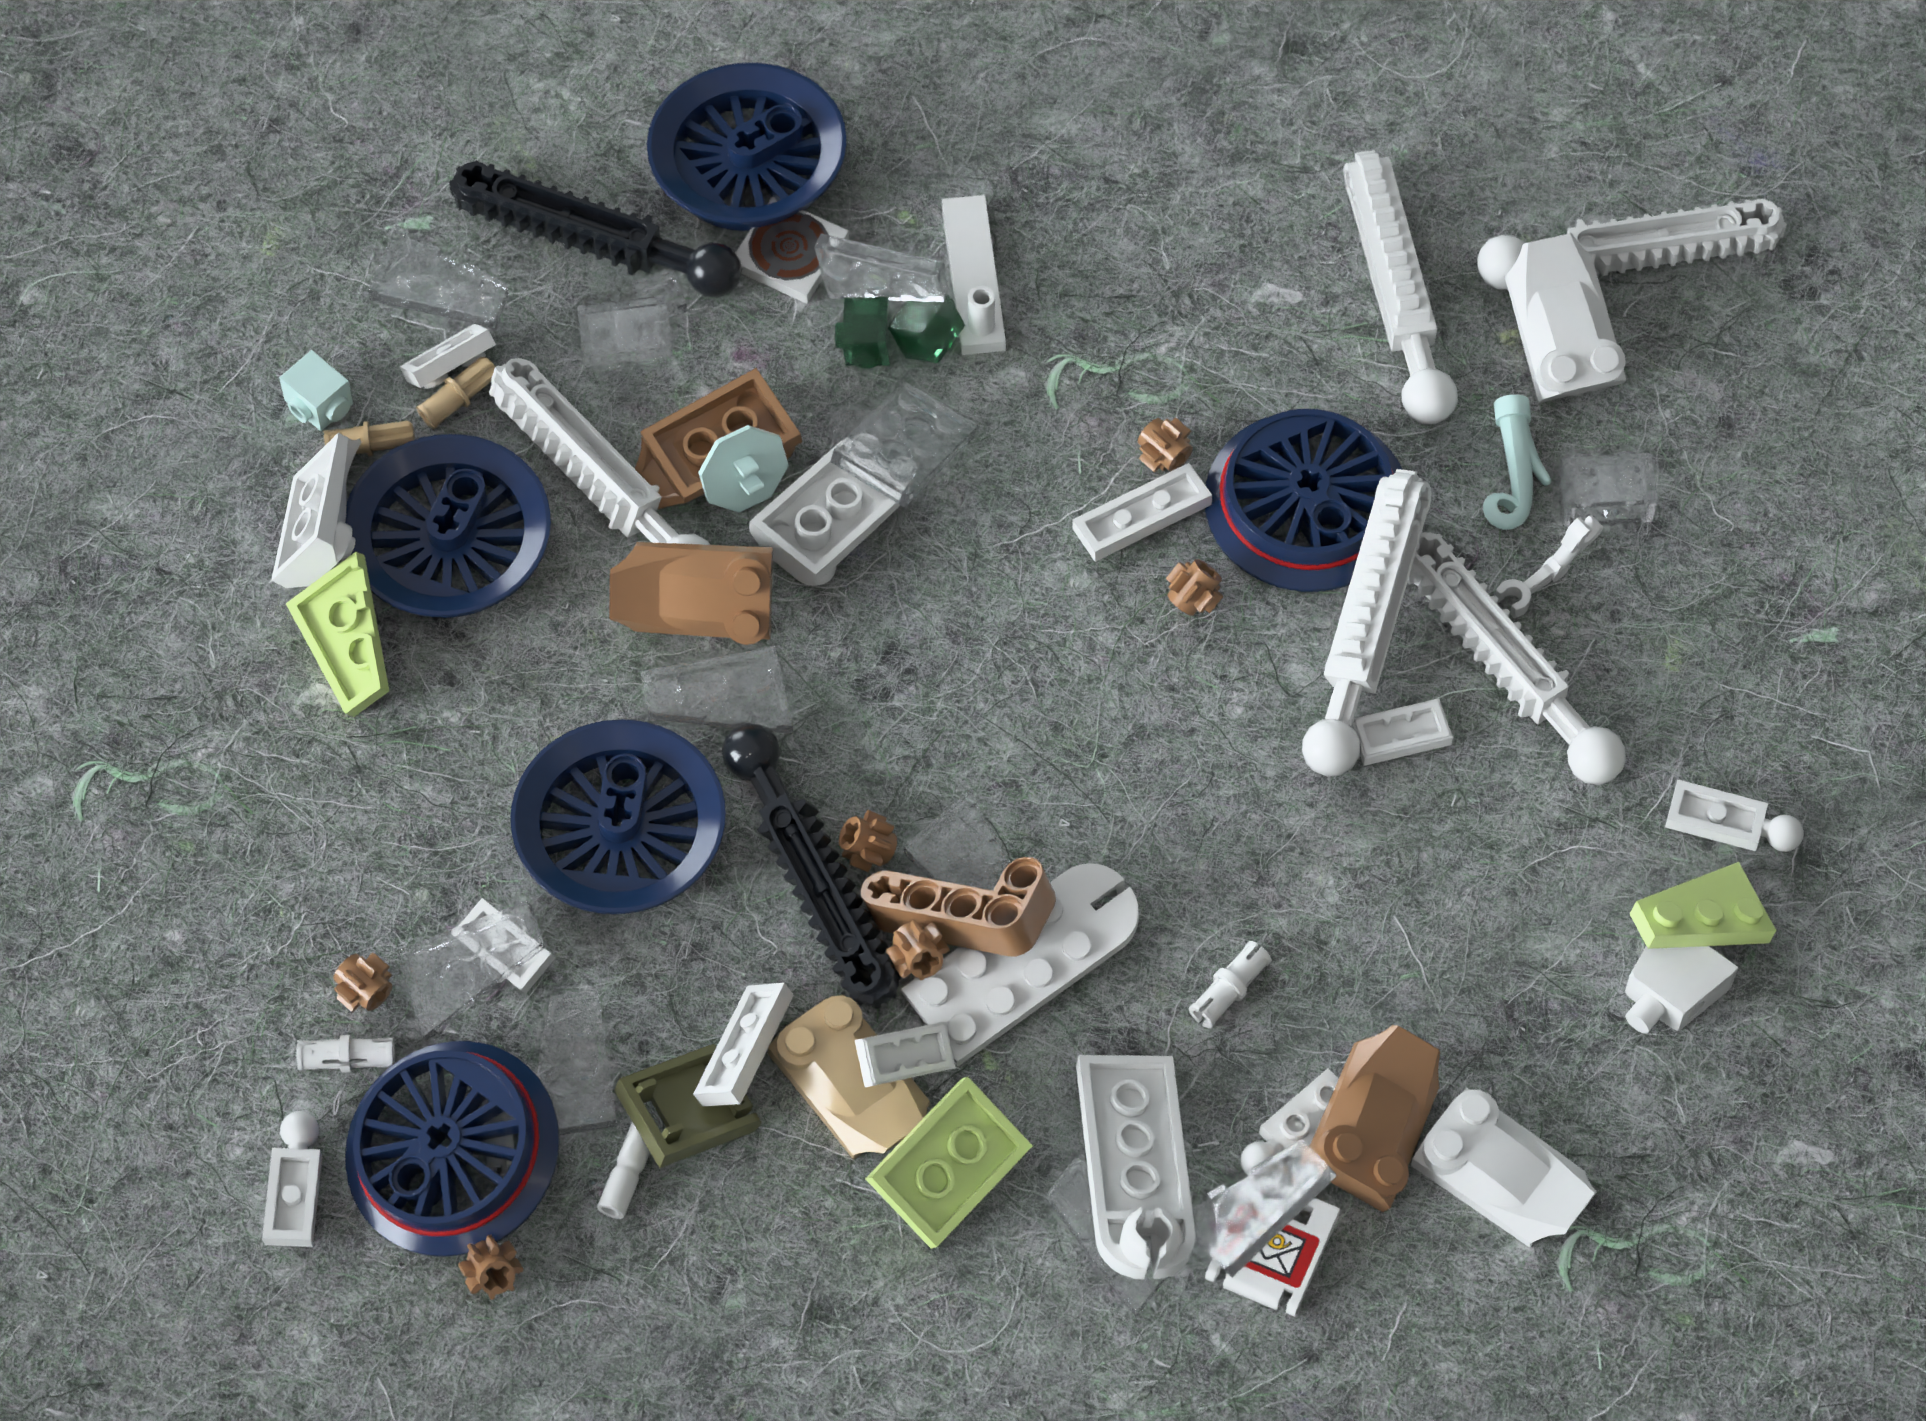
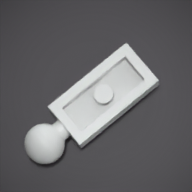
[1665,779,1804,852]
[1241,1068,1339,1178]
[262,1111,322,1247]

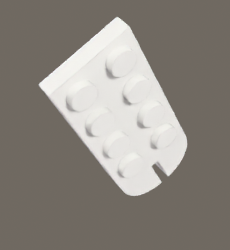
[901,863,1139,1067]
[1076,1055,1196,1280]

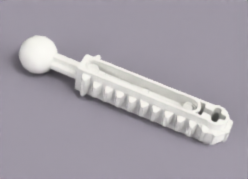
[1344,150,1458,424]
[1477,199,1787,290]
[489,358,710,545]
[1302,469,1431,777]
[1407,532,1626,785]

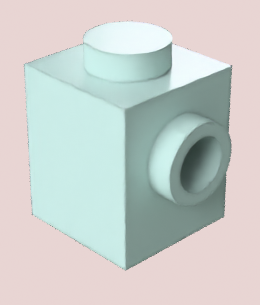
[279,350,353,431]

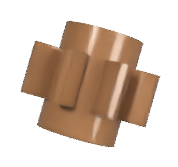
[1137,418,1193,473]
[1166,559,1223,616]
[839,810,897,872]
[886,920,949,981]
[333,952,392,1012]
[458,1235,523,1300]

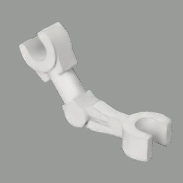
[1495,515,1604,619]

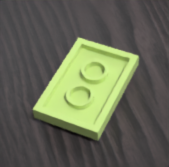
[865,1077,1033,1248]

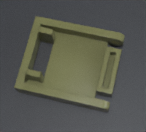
[614,1044,761,1168]

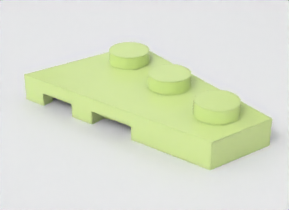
[286,552,389,717]
[1630,862,1776,949]

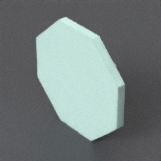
[698,425,789,513]

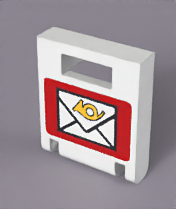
[1205,1171,1340,1317]

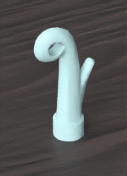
[1483,394,1551,530]

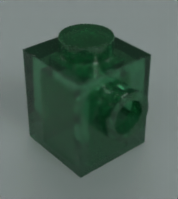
[888,290,965,363]
[835,297,892,369]

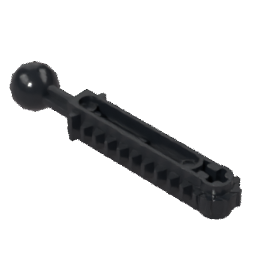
[449,161,742,298]
[722,723,902,1009]

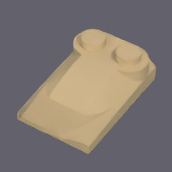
[768,994,930,1160]

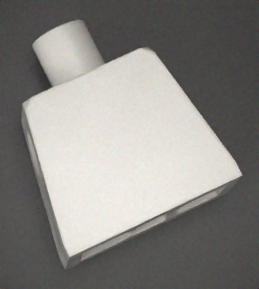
[1625,946,1738,1034]

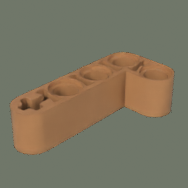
[860,857,1056,957]

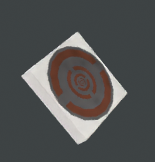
[736,197,849,304]

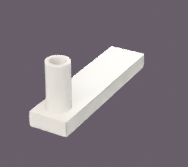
[942,195,1006,355]

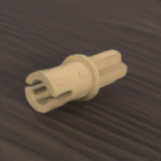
[416,357,496,430]
[324,421,415,457]

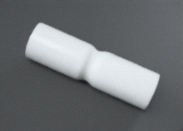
[597,1122,650,1219]

